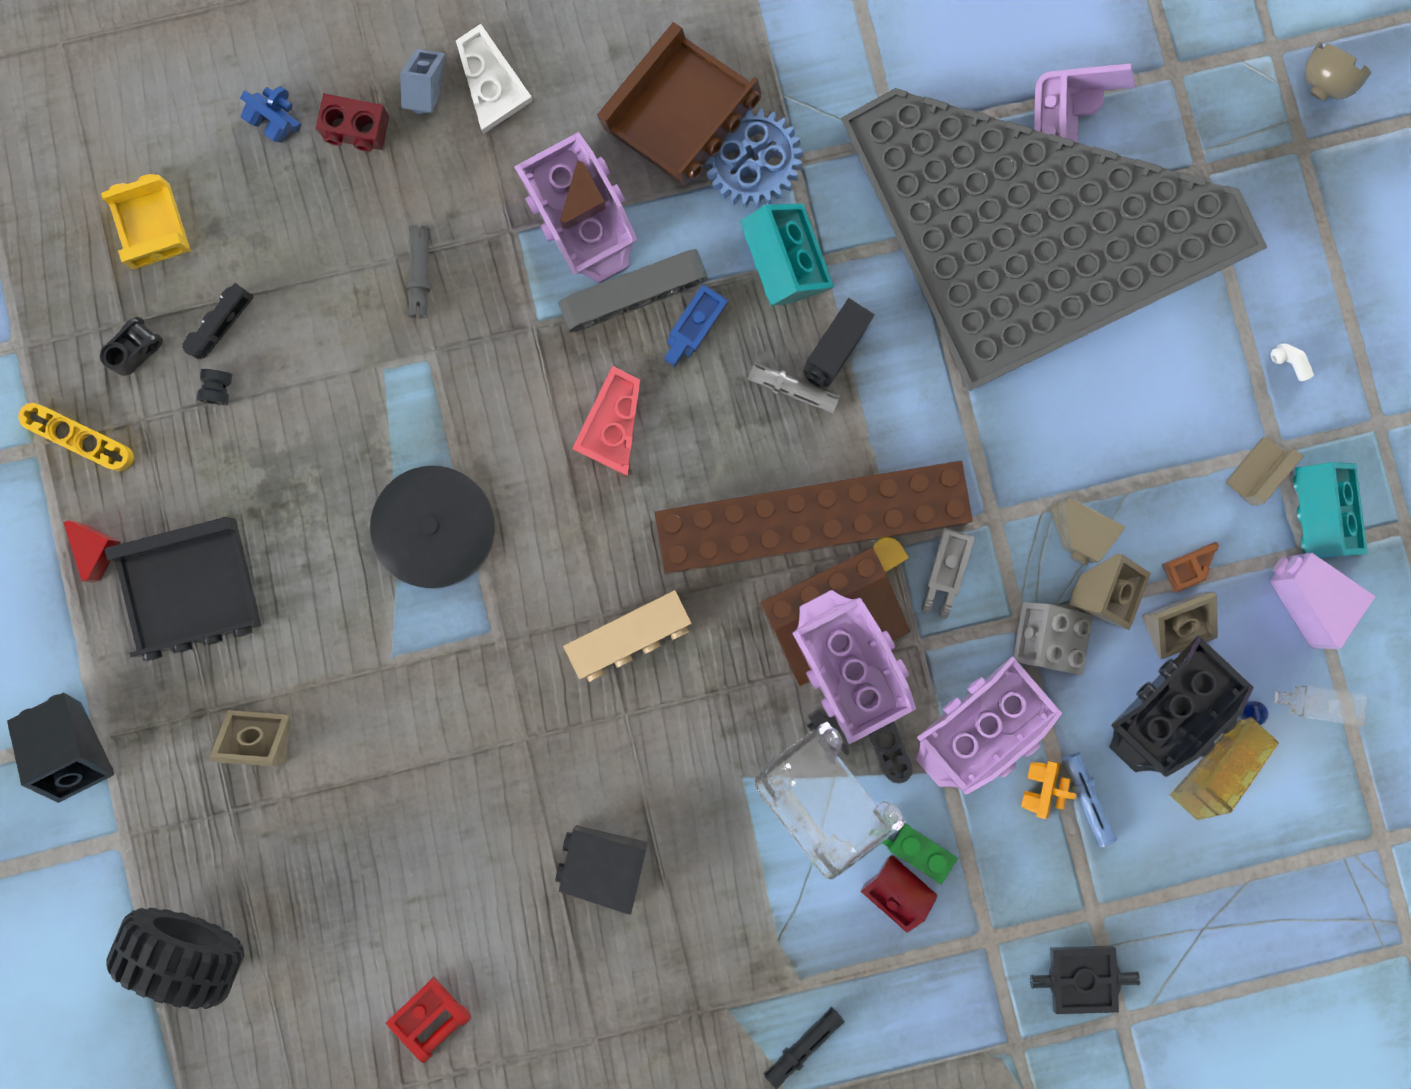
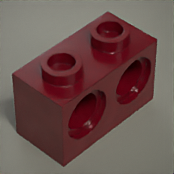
[316,93,390,152]

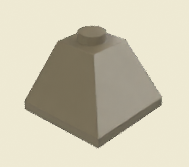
[1050,497,1125,565]
[1069,553,1151,630]

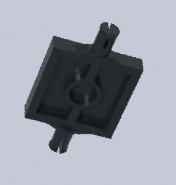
[1030,946,1140,1014]

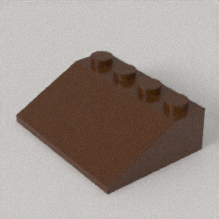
[759,547,910,686]

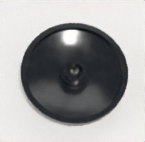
[370,466,495,589]

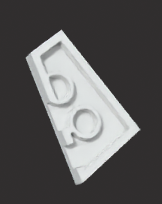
[456,24,533,134]

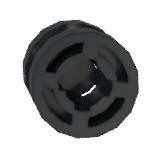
[196,369,233,405]

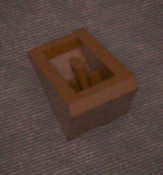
[560,161,606,229]

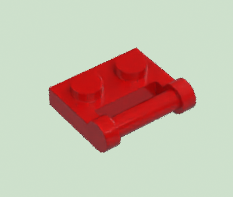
[385,976,472,1063]

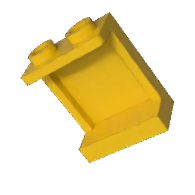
[101,174,191,270]

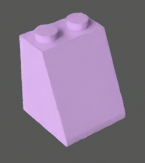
[1270,553,1376,649]

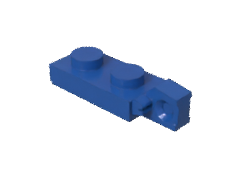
[664,284,729,368]

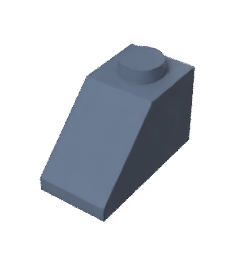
[400,49,445,114]

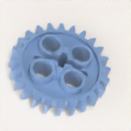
[705,109,803,208]

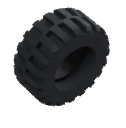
[106,908,244,1009]

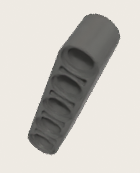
[558,249,708,332]

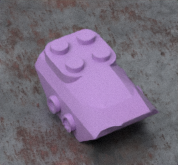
[514,132,638,283]
[793,590,916,744]
[916,656,1062,795]

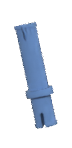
[1061,752,1117,847]

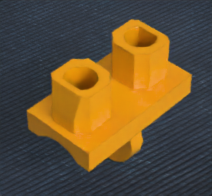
[1021,761,1077,819]

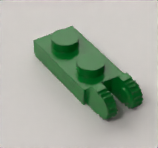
[869,812,958,885]

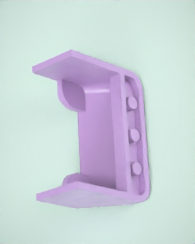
[1034,63,1135,143]

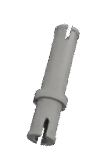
[747,362,840,414]

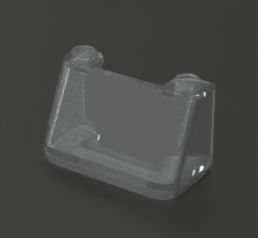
[755,721,905,879]

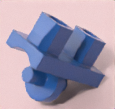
[240,86,302,143]

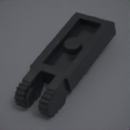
[182,283,254,359]

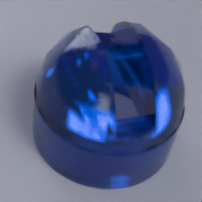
[1240,701,1269,726]

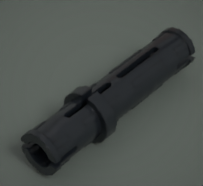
[763,1006,845,1089]

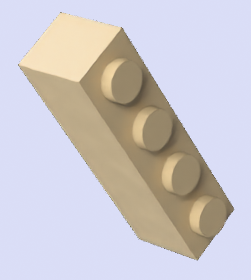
[563,590,692,682]

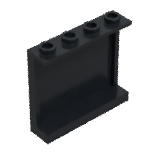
[105,517,262,662]

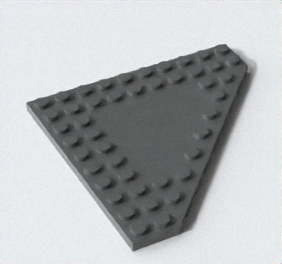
[841,88,1267,391]

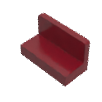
[860,855,938,933]

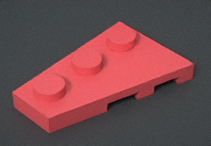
[572,366,640,476]

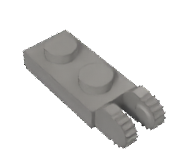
[921,528,975,619]

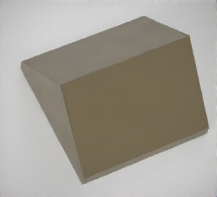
[1142,592,1218,660]
[209,710,290,766]

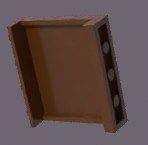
[597,22,761,187]

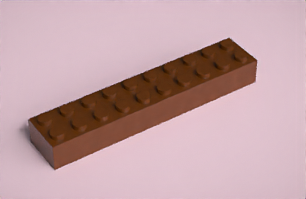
[654,460,973,575]

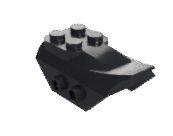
[1109,635,1254,777]

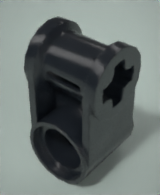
[100,317,163,376]

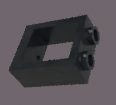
[803,298,875,388]

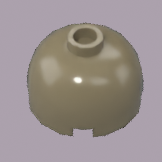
[1304,42,1371,101]

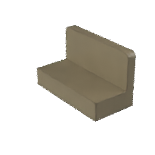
[1226,437,1304,506]

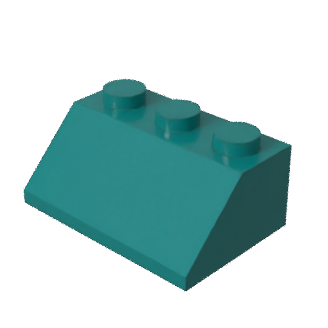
[740,203,834,306]
[1293,462,1368,559]

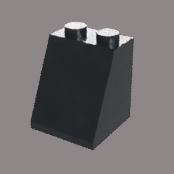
[7,692,114,803]
[555,825,648,915]

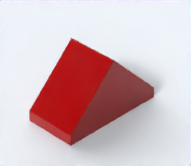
[63,520,120,582]

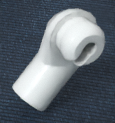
[1270,343,1314,381]

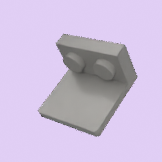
[1013,602,1093,675]

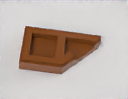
[1162,542,1219,592]

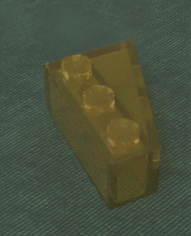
[1170,717,1279,820]

